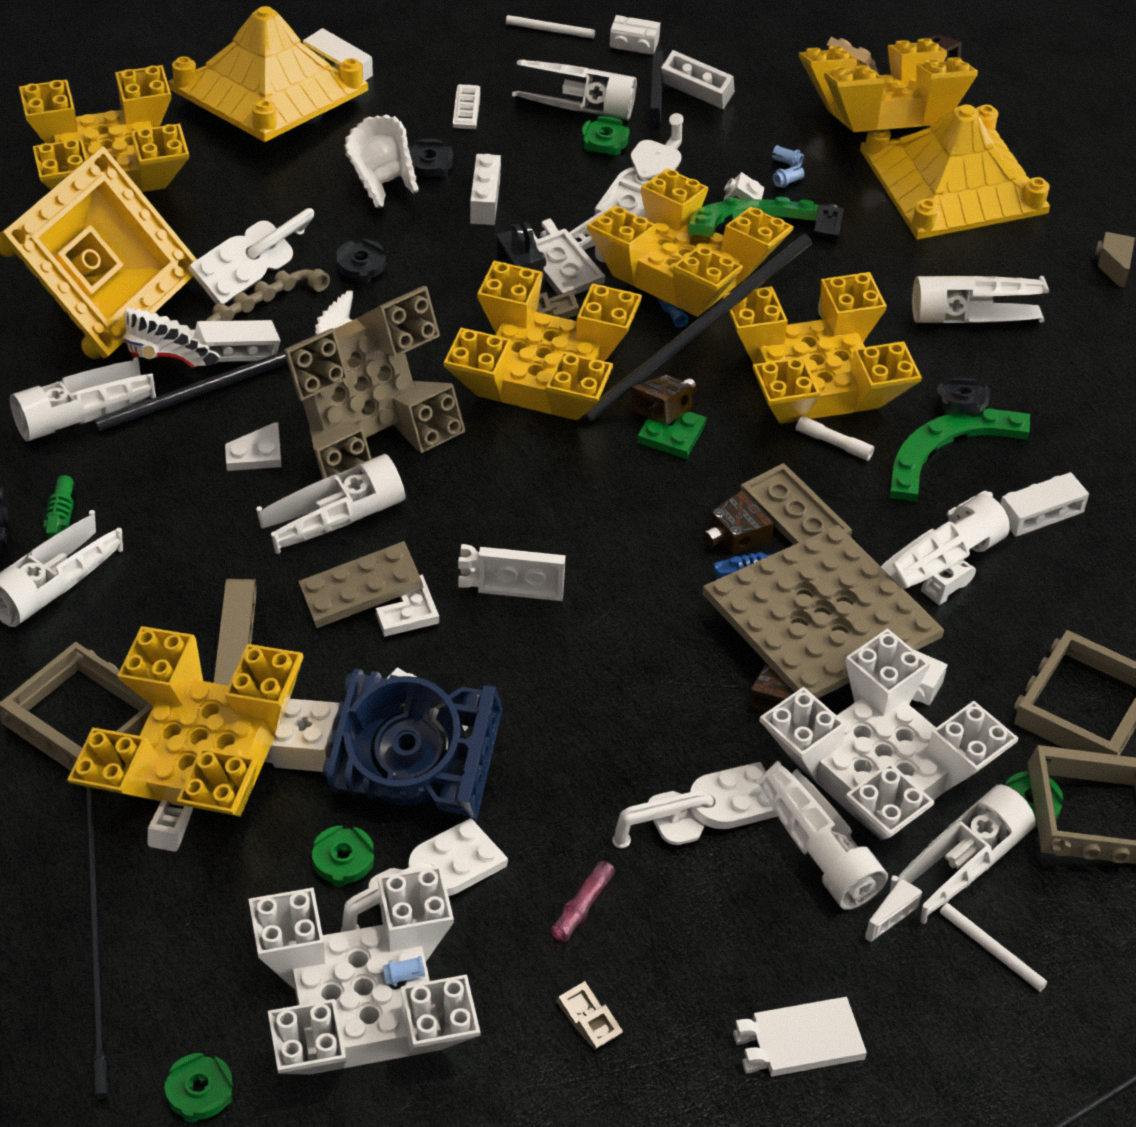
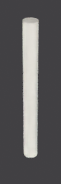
[506,15,595,39]
[940,903,1048,991]

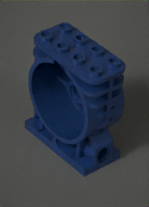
[323,669,503,822]

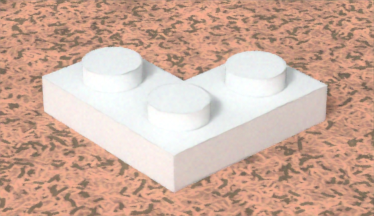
[376,575,439,637]

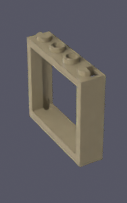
[1014,630,1136,756]
[0,642,153,771]
[1028,745,1136,864]

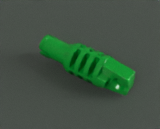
[43,475,74,539]

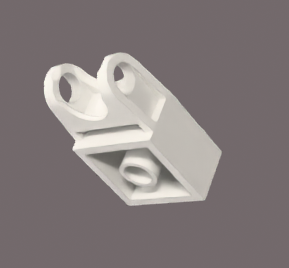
[264,699,340,772]

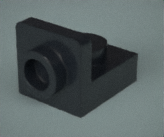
[814,204,844,239]

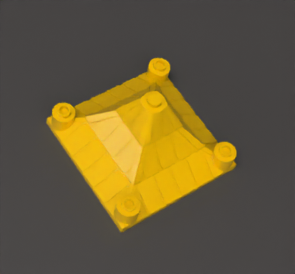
[168,6,368,142]
[860,105,1050,240]
[0,146,197,359]

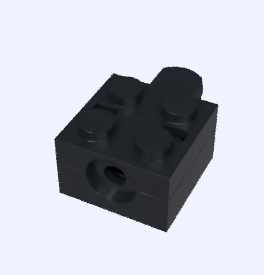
[496,222,546,294]

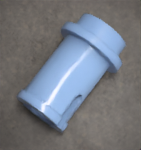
[772,145,804,167]
[773,165,804,188]
[383,956,426,986]

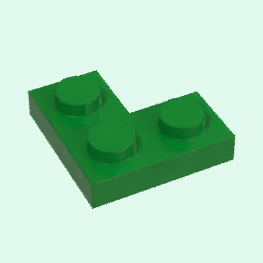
[637,411,707,459]

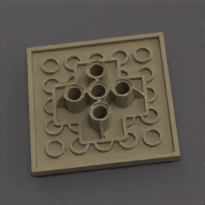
[702,525,944,699]

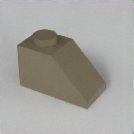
[1095,232,1135,287]

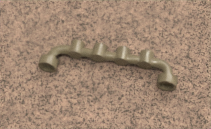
[206,269,330,321]

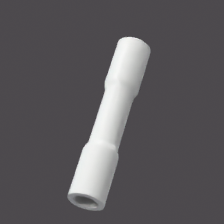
[796,416,874,461]

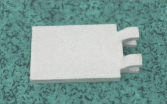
[533,219,605,295]
[458,544,565,601]
[733,997,867,1077]

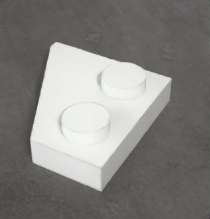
[225,423,281,471]

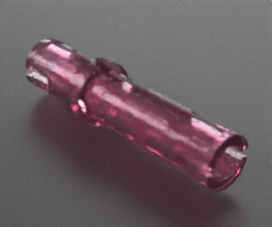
[551,861,615,942]

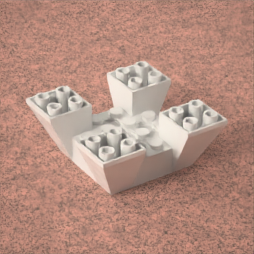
[760,628,1018,840]
[249,866,480,1074]

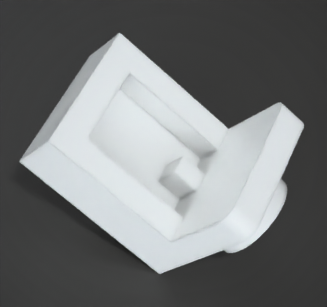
[724,172,764,201]

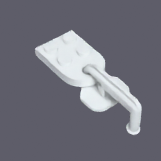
[595,113,683,219]
[188,208,314,305]
[612,762,778,848]
[341,818,508,932]

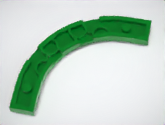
[688,197,819,237]
[890,409,1030,502]

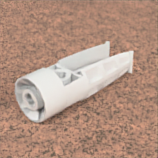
[512,59,637,120]
[912,276,1049,323]
[10,357,156,441]
[257,454,405,554]
[881,494,1010,589]
[0,510,123,627]
[756,761,888,910]
[889,784,1036,924]

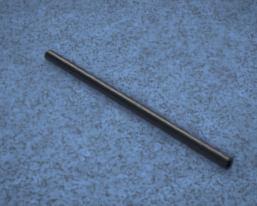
[584,234,812,422]
[93,351,288,432]

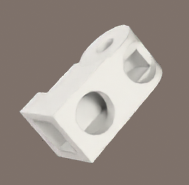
[921,560,976,605]

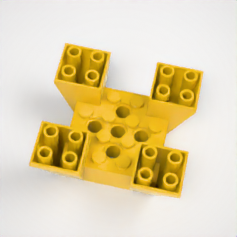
[799,39,978,132]
[19,65,189,192]
[586,168,793,317]
[444,261,642,420]
[722,272,922,424]
[67,626,304,817]

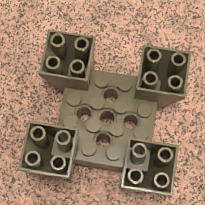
[284,286,465,479]

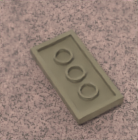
[740,463,852,545]
[299,541,424,628]

